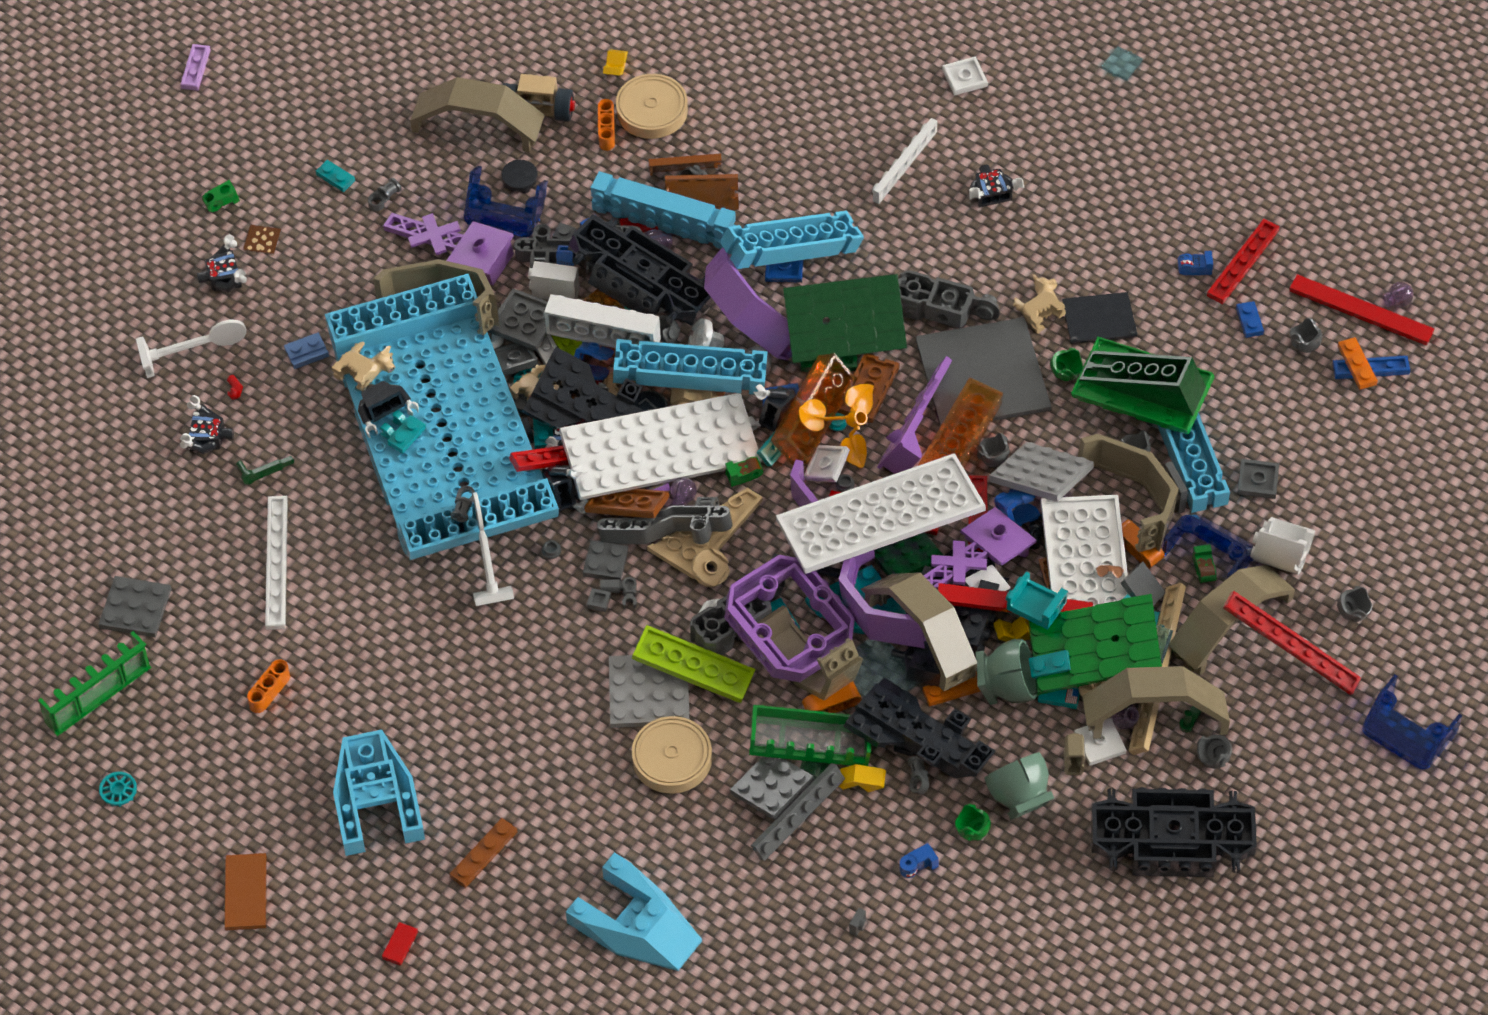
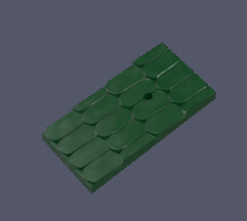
[783,274,907,363]

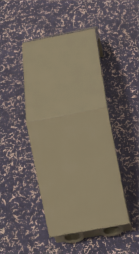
[410,77,544,152]
[373,259,500,335]
[1078,434,1179,552]
[1168,565,1295,676]
[861,573,977,691]
[757,605,863,700]
[1082,666,1230,739]

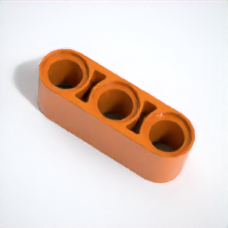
[598,99,615,151]
[1122,519,1165,569]
[247,659,290,713]
[802,681,862,713]

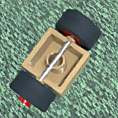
[502,74,575,122]

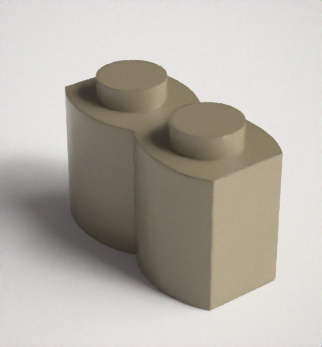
[1063,733,1085,775]

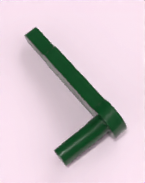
[236,456,294,485]
[1179,706,1203,733]

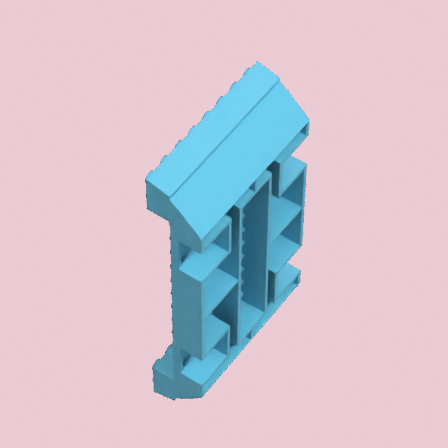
[325,274,559,560]

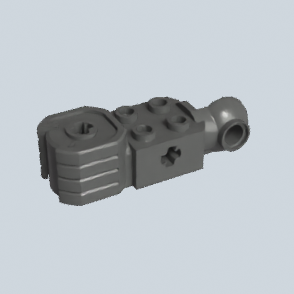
[899,270,1000,328]
[690,580,786,655]

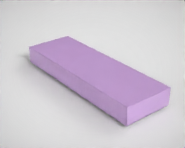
[180,44,210,91]

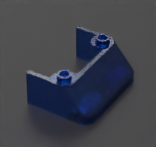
[464,166,548,237]
[1163,514,1253,579]
[1362,674,1462,769]

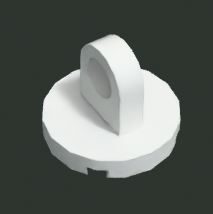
[688,318,724,348]

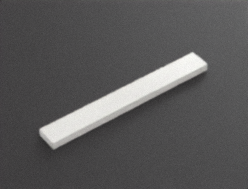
[265,496,288,630]

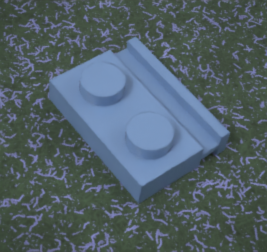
[284,332,329,369]

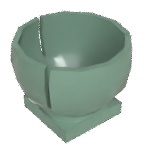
[976,639,1037,705]
[984,752,1054,821]

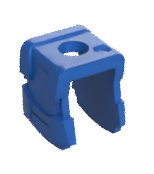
[574,342,614,381]
[994,488,1040,526]

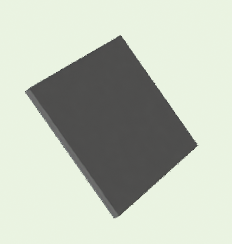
[915,317,1051,430]

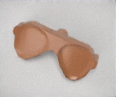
[1096,565,1124,578]

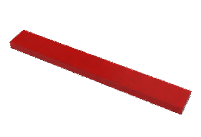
[1289,274,1435,346]
[937,583,1093,613]
[1223,591,1362,695]

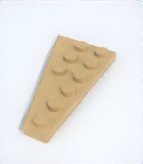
[647,488,763,579]

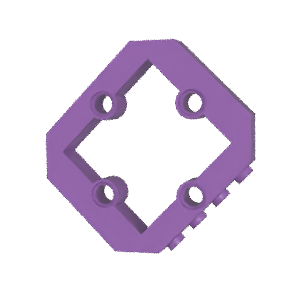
[724,555,855,682]

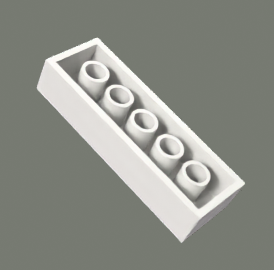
[544,294,661,348]

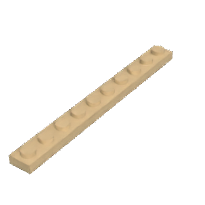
[1129,583,1186,755]

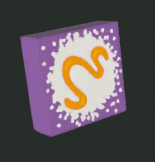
[646,483,670,491]

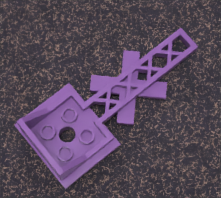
[383,213,514,285]
[877,356,952,474]
[924,507,1037,589]

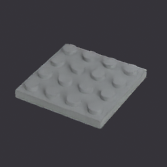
[989,442,1094,502]
[609,655,690,728]

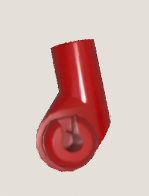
[227,375,243,400]

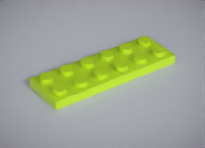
[632,625,756,703]

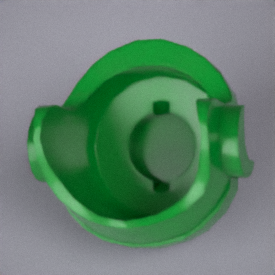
[1050,348,1083,381]
[955,804,991,841]

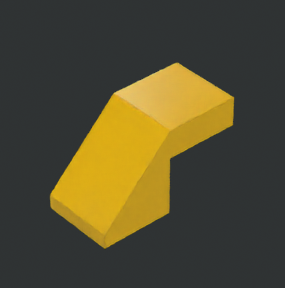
[603,49,628,76]
[994,617,1030,642]
[838,764,886,792]

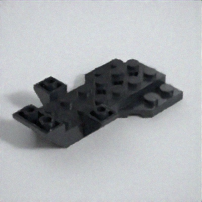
[522,347,644,430]
[844,677,996,778]

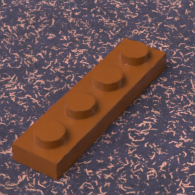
[450,818,518,889]

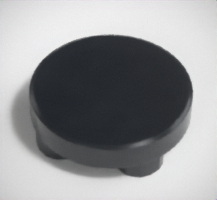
[501,159,538,194]

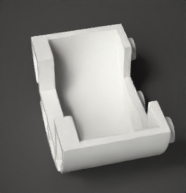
[1250,517,1315,575]

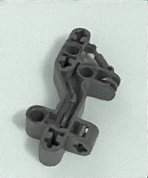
[514,224,642,275]
[597,497,733,545]

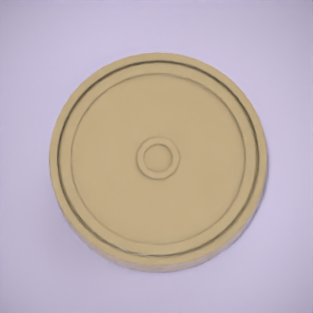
[616,74,688,139]
[632,716,712,794]

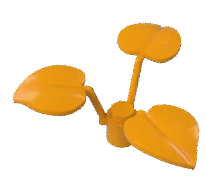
[798,384,874,468]

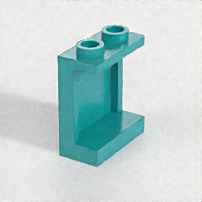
[1005,572,1068,630]

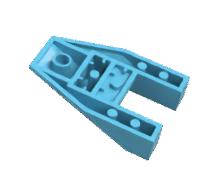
[333,730,425,856]
[566,852,702,971]

